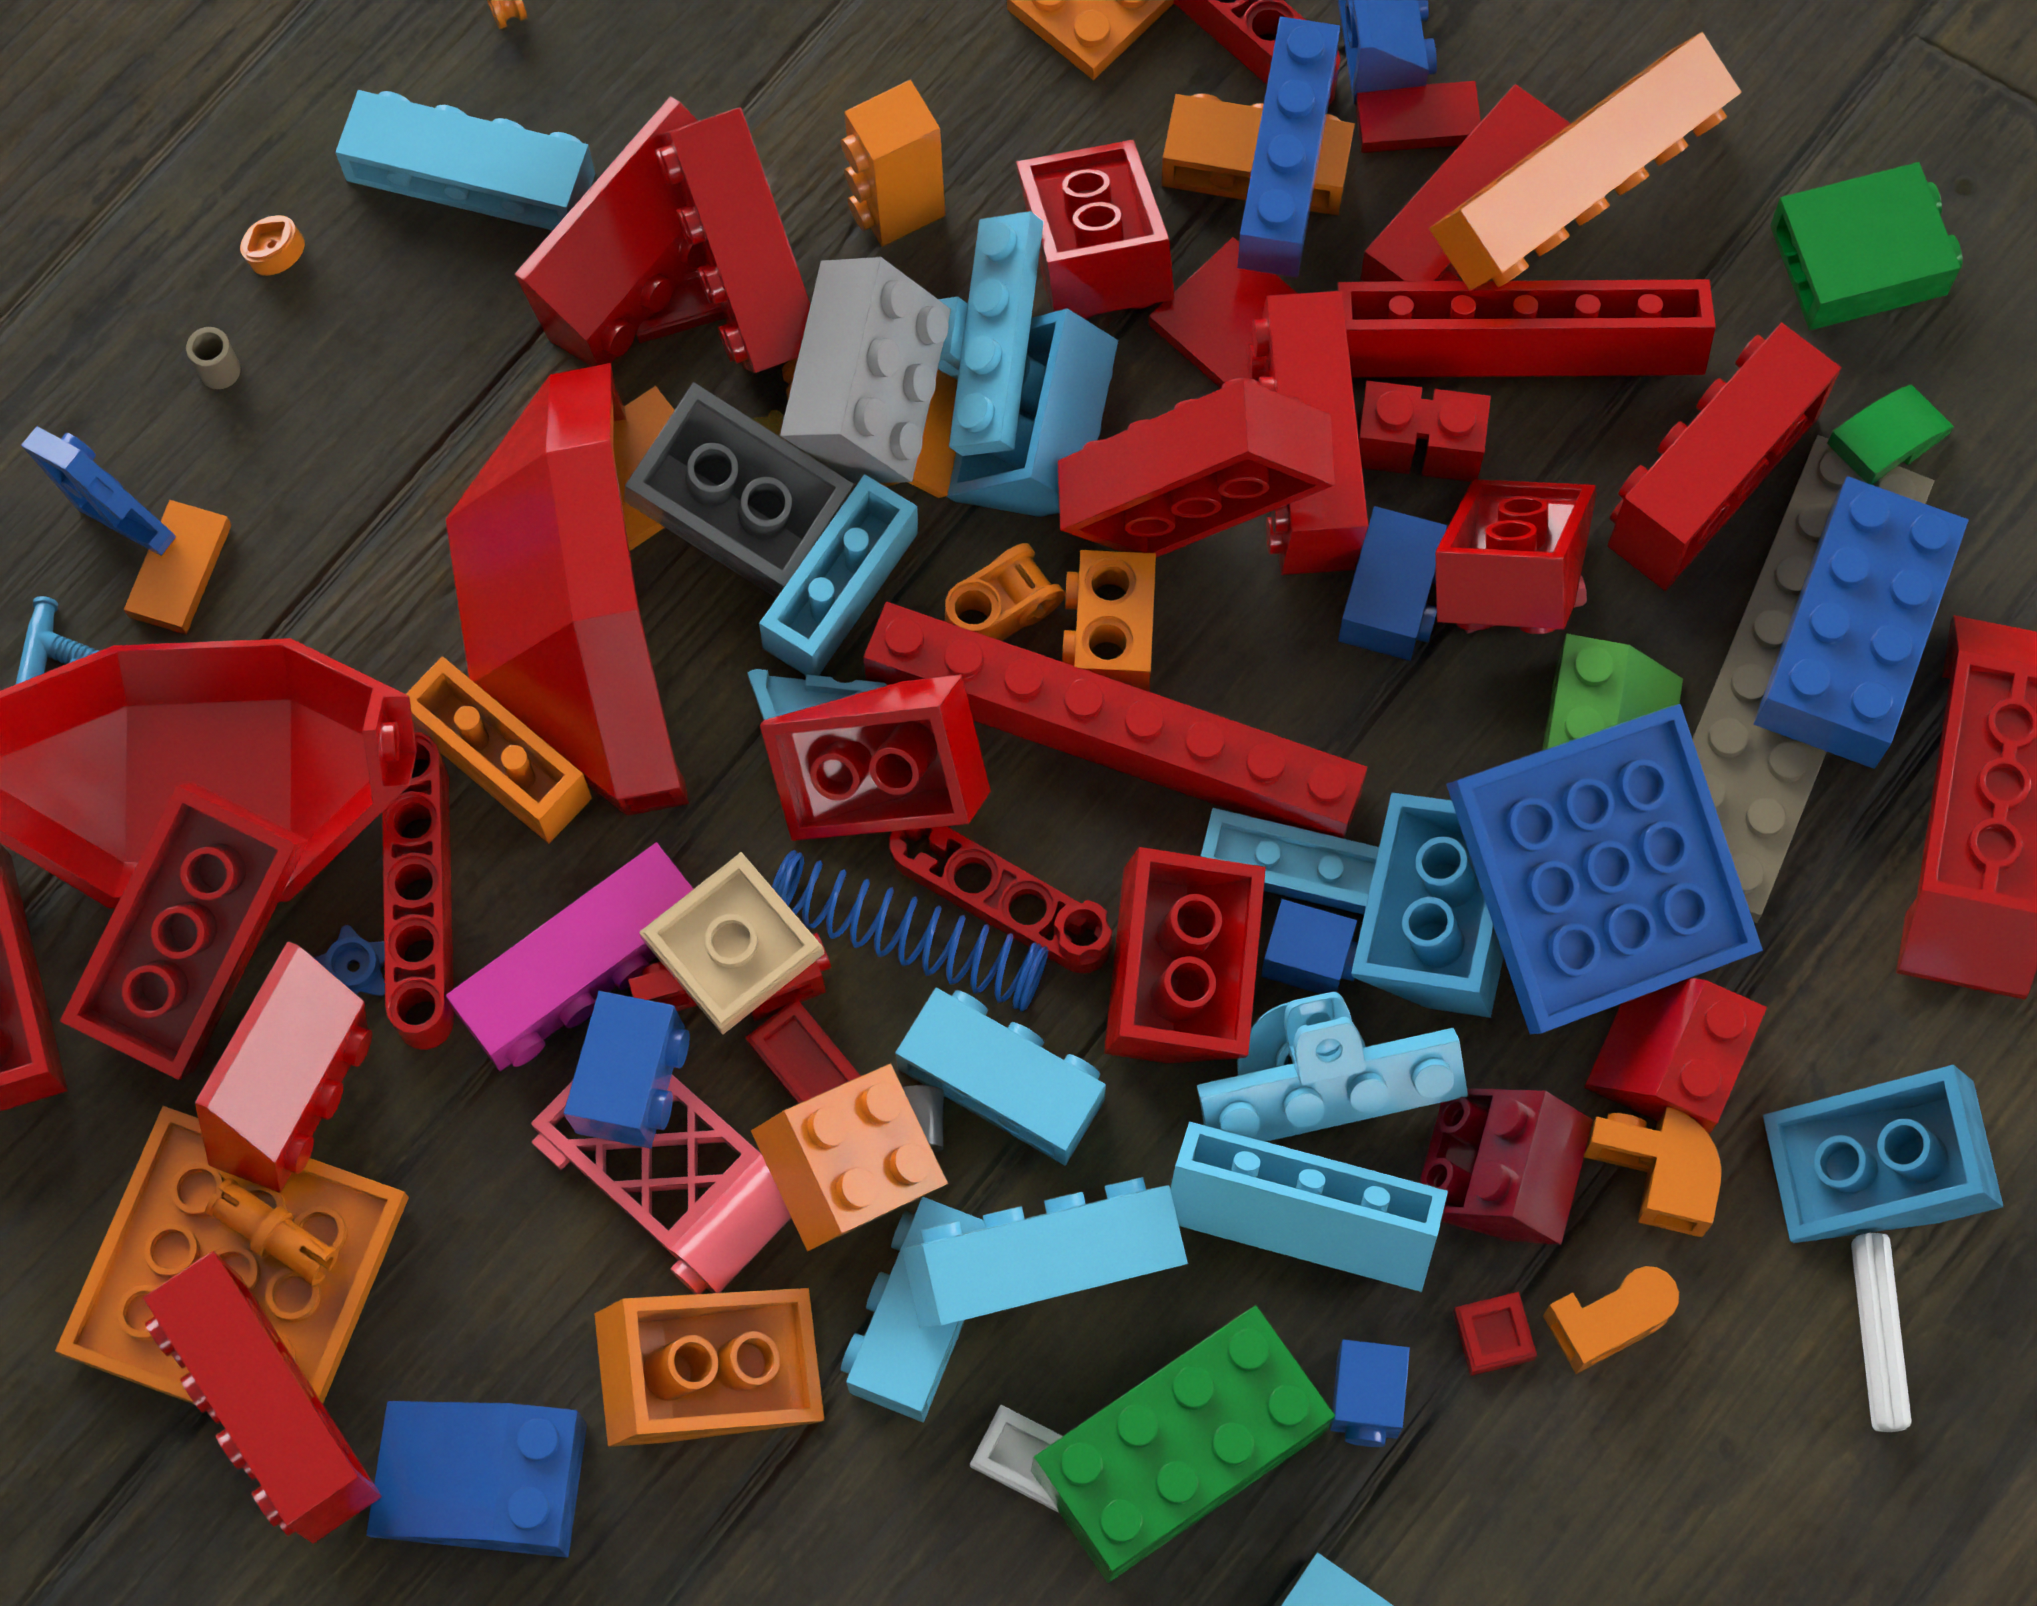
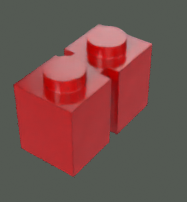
[1358,381,1491,482]

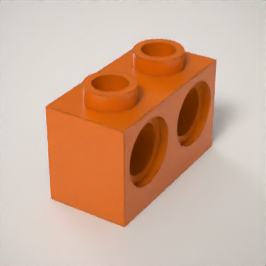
[1062,550,1156,692]

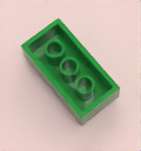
[1031,1305,1335,1583]

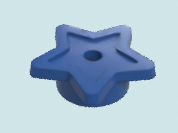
[314,925,385,996]

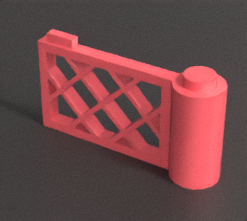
[531,1075,791,1294]

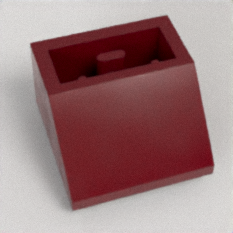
[1419,1089,1593,1245]

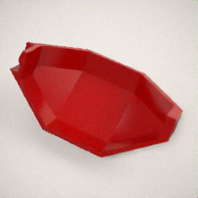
[446,363,689,816]
[0,638,417,909]

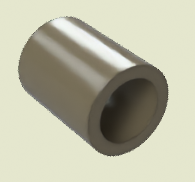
[186,327,241,389]

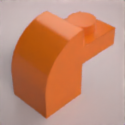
[1584,1107,1721,1237]

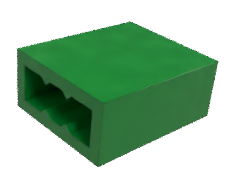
[1770,162,1963,331]

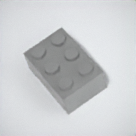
[780,257,951,483]

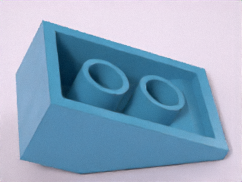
[1763,1065,2004,1243]

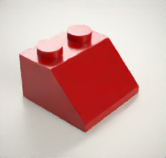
[1584,978,1767,1135]

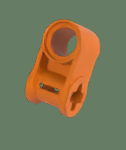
[945,543,1066,641]

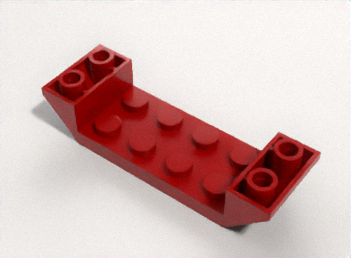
[1896,615,2037,1000]

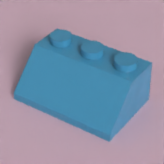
[946,308,1118,517]
[1351,793,1504,1018]

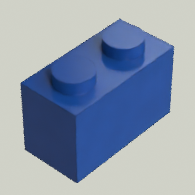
[1338,506,1447,661]
[564,991,690,1149]

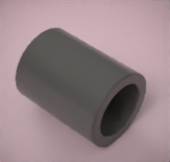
[902,1085,944,1153]

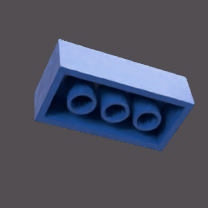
[1753,476,1969,769]

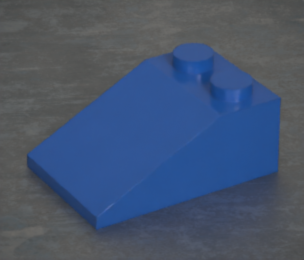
[366,1401,587,1558]

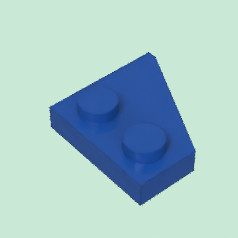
[21,426,176,556]

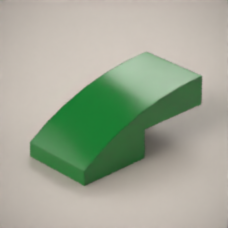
[1827,384,1954,485]

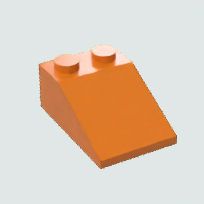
[594,1288,824,1447]

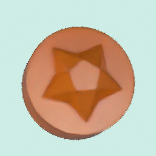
[240,215,305,276]

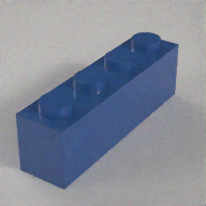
[1237,16,1340,277]

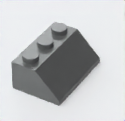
[624,382,853,598]

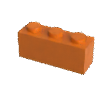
[841,79,946,247]
[1161,94,1355,216]
[406,656,592,844]

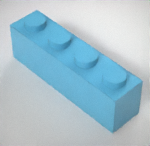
[335,90,595,230]
[1170,1122,1448,1292]
[902,1177,1188,1328]

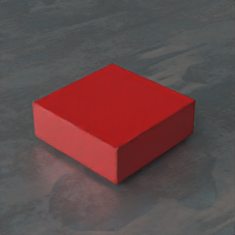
[1453,1292,1537,1376]

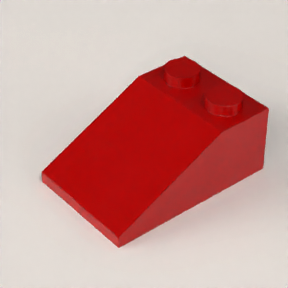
[1016,140,1175,319]
[1435,479,1596,634]
[760,675,991,841]

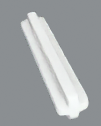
[1851,1233,1911,1432]

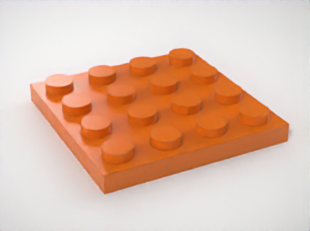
[55,1106,409,1405]

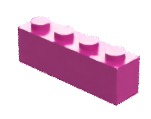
[445,842,693,1071]

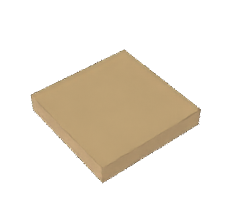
[639,852,825,1035]

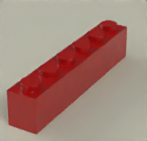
[1337,279,1716,377]

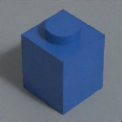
[1261,899,1358,994]
[1330,1339,1410,1447]

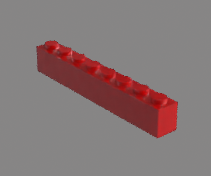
[863,602,1368,839]

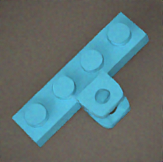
[938,211,1044,456]
[1197,992,1468,1142]

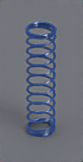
[772,850,1048,1012]

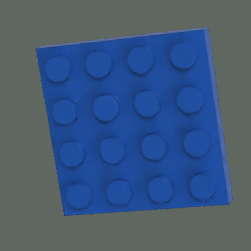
[1446,704,1763,1035]

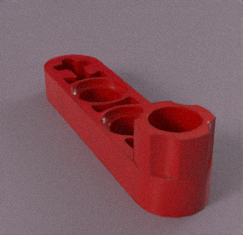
[890,826,1112,973]

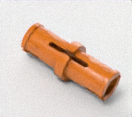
[205,1178,338,1286]

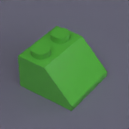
[1542,634,1683,750]

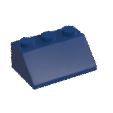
[1338,0,1437,104]

